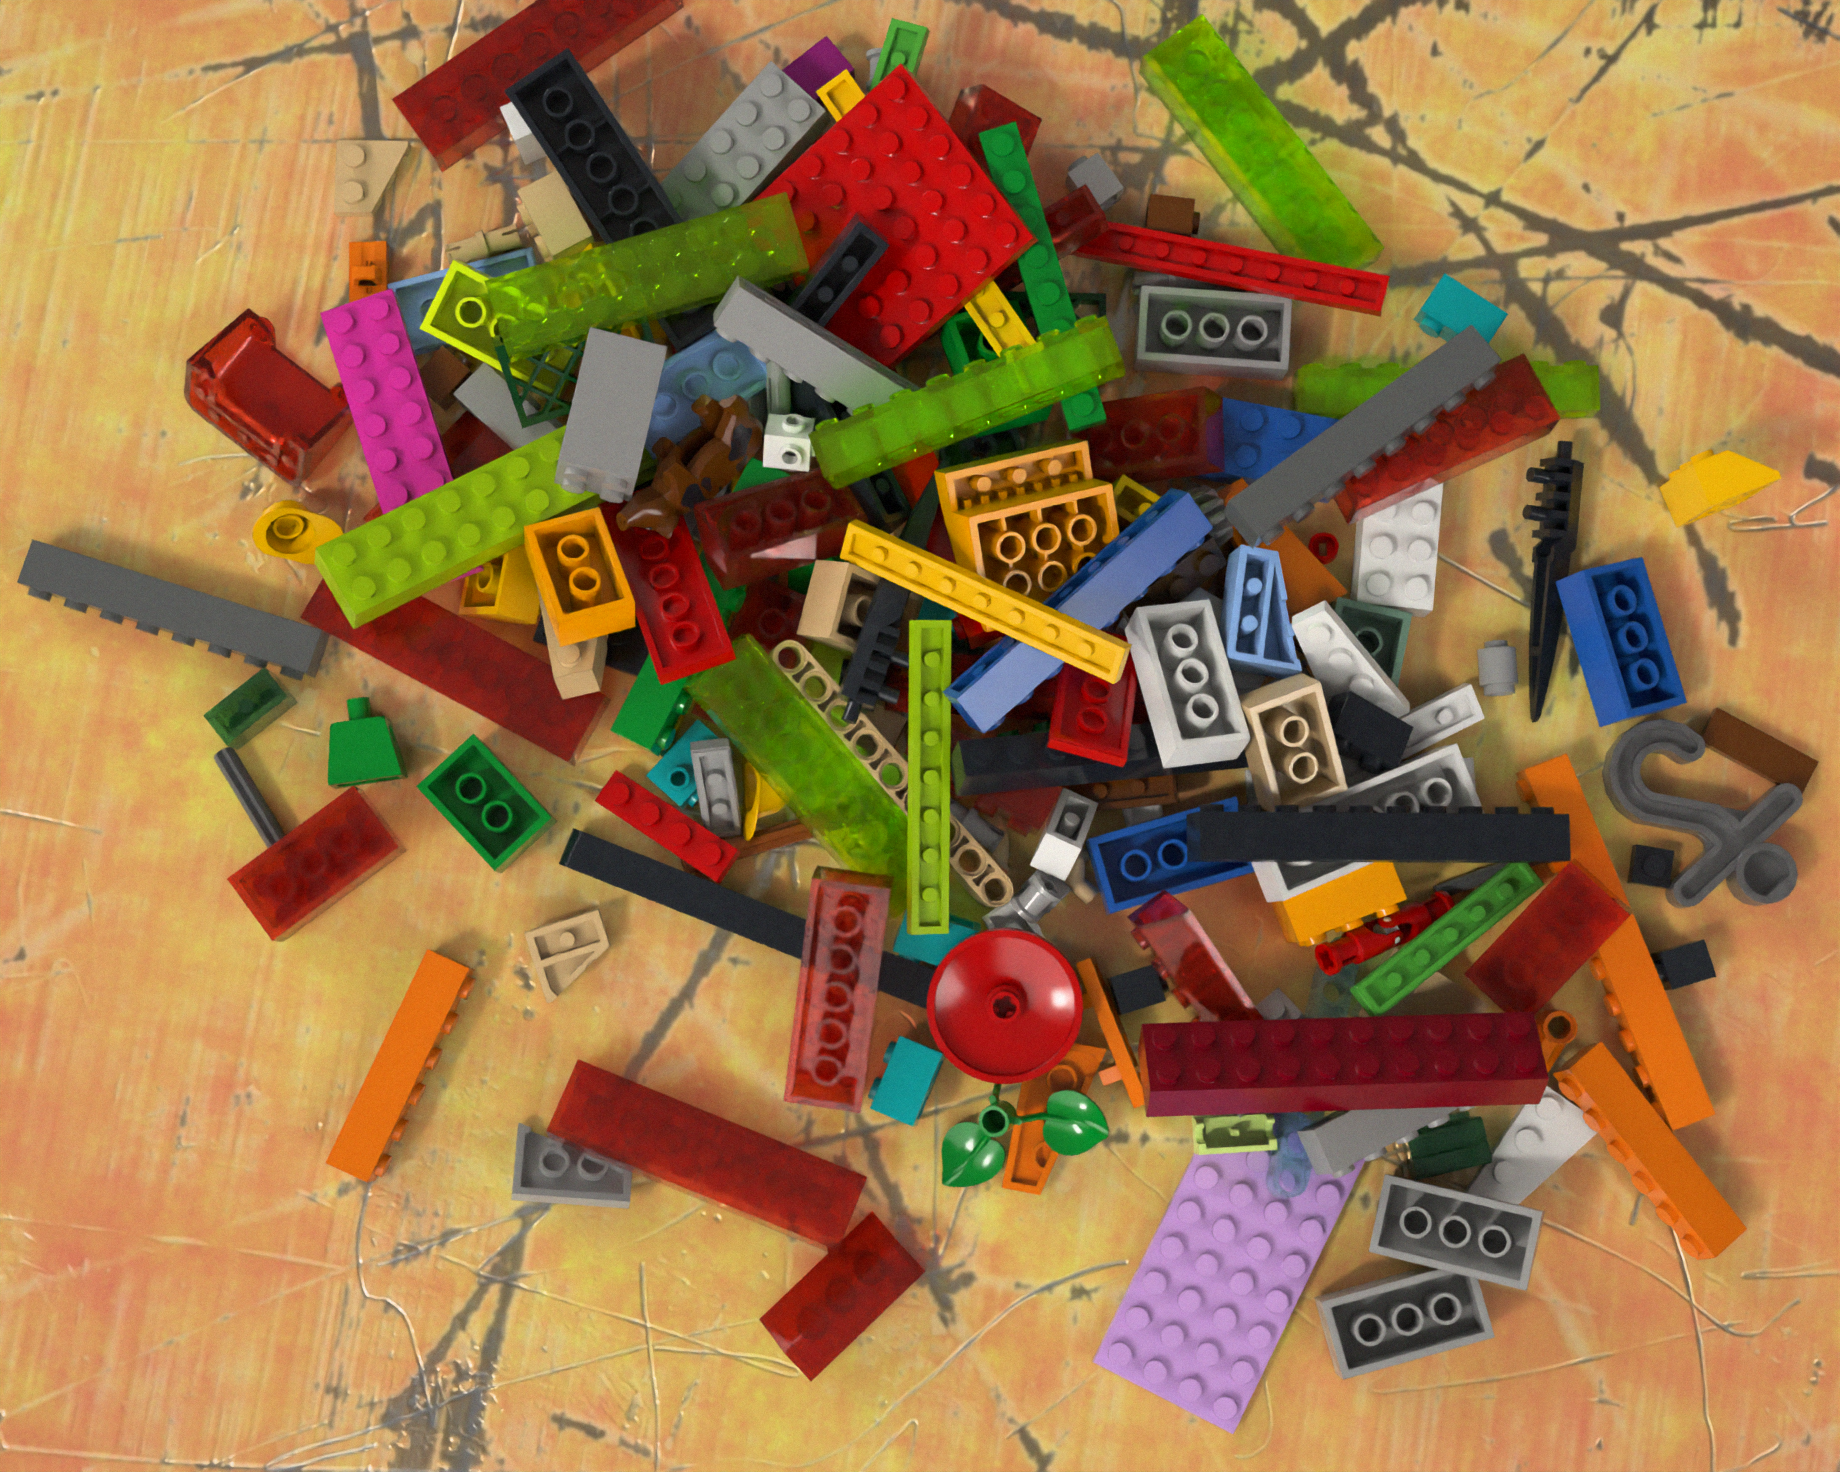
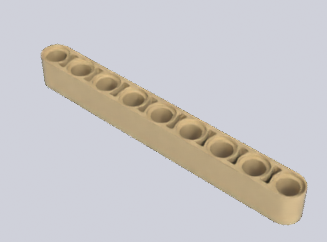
[768,640,1014,907]

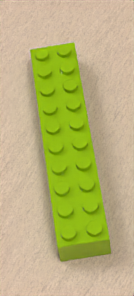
[314,425,658,629]

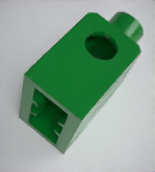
[328,697,408,789]

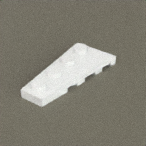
[1292,600,1410,718]
[1464,1086,1598,1205]

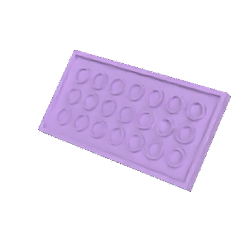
[1092,1112,1365,1434]

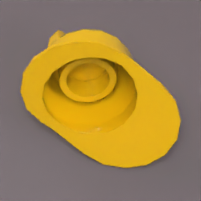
[252,500,344,565]
[742,749,789,841]

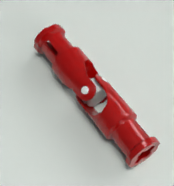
[1315,890,1455,976]

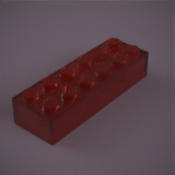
[1334,353,1561,525]
[783,865,894,1113]

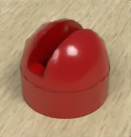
[1308,532,1339,565]

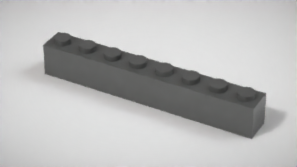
[1224,325,1502,549]
[17,539,330,681]

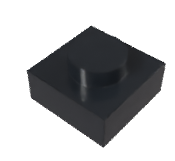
[1627,844,1674,889]

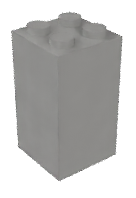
[554,327,667,503]

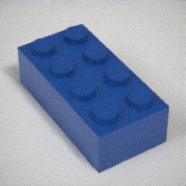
[1180,393,1339,504]
[1555,557,1687,727]
[1085,796,1255,915]

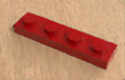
[595,770,741,884]

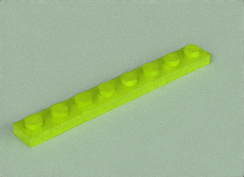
[907,620,952,935]

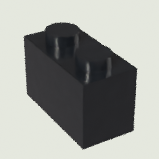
[1327,691,1414,774]

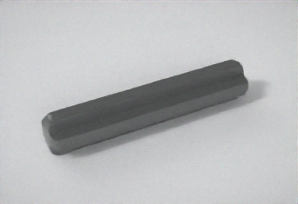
[214,747,287,850]

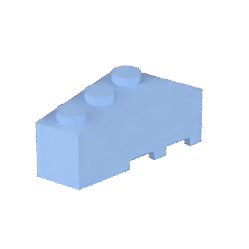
[1219,545,1302,679]

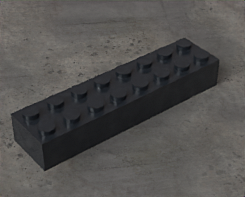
[504,48,729,352]

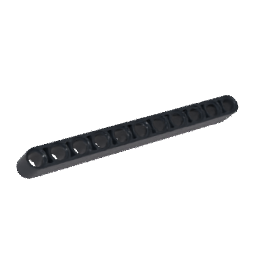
[559,828,935,1009]

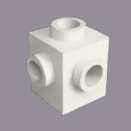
[763,413,821,472]

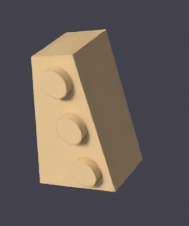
[536,582,608,700]

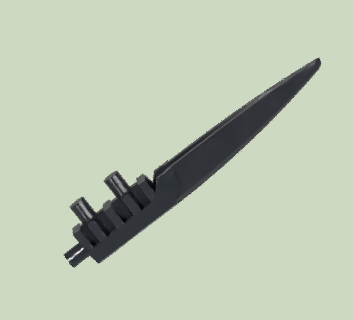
[1522,441,1584,723]
[837,457,952,724]

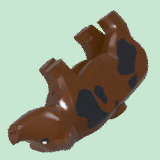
[616,394,763,539]

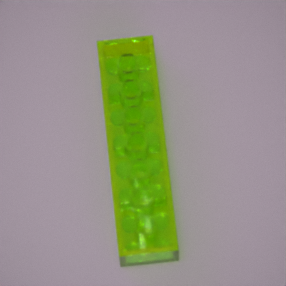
[1139,14,1385,271]
[484,192,809,362]
[808,314,1126,490]
[683,633,950,919]

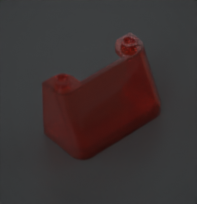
[184,308,354,487]

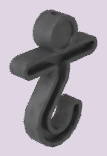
[1602,719,1803,909]

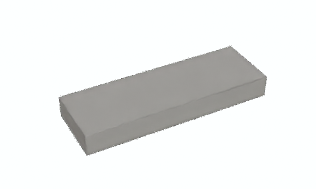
[690,738,743,838]

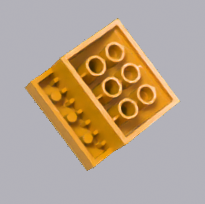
[934,438,1120,632]

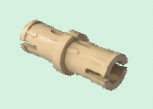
[444,223,523,265]

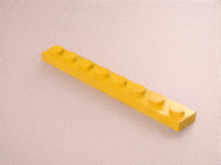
[840,519,1132,684]

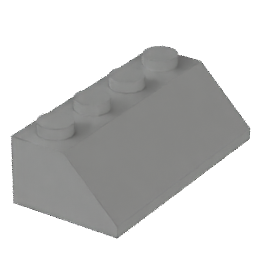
[1369,1174,1545,1291]

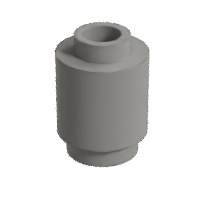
[1477,640,1518,696]

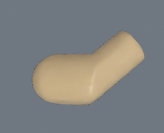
[1064,847,1099,905]

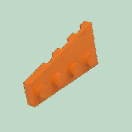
[1217,479,1349,623]
[1001,1043,1107,1195]

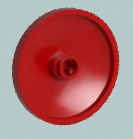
[927,927,1083,1084]

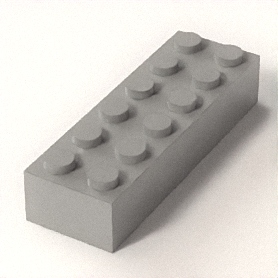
[659,61,831,258]

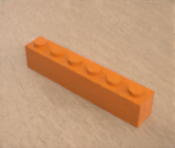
[326,949,476,1183]
[1553,1041,1747,1260]

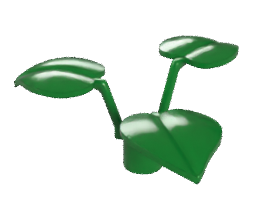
[941,1083,1110,1187]

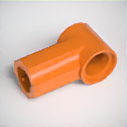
[1536,1009,1578,1072]

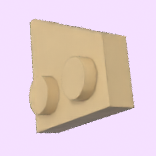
[334,140,411,217]
[524,908,611,1003]

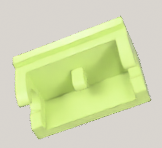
[1192,1113,1278,1155]

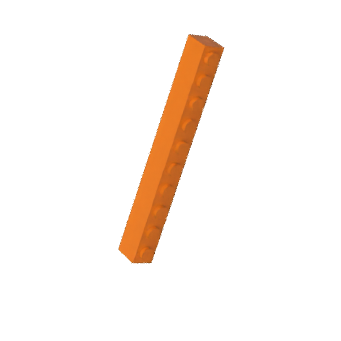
[1515,753,1716,1131]

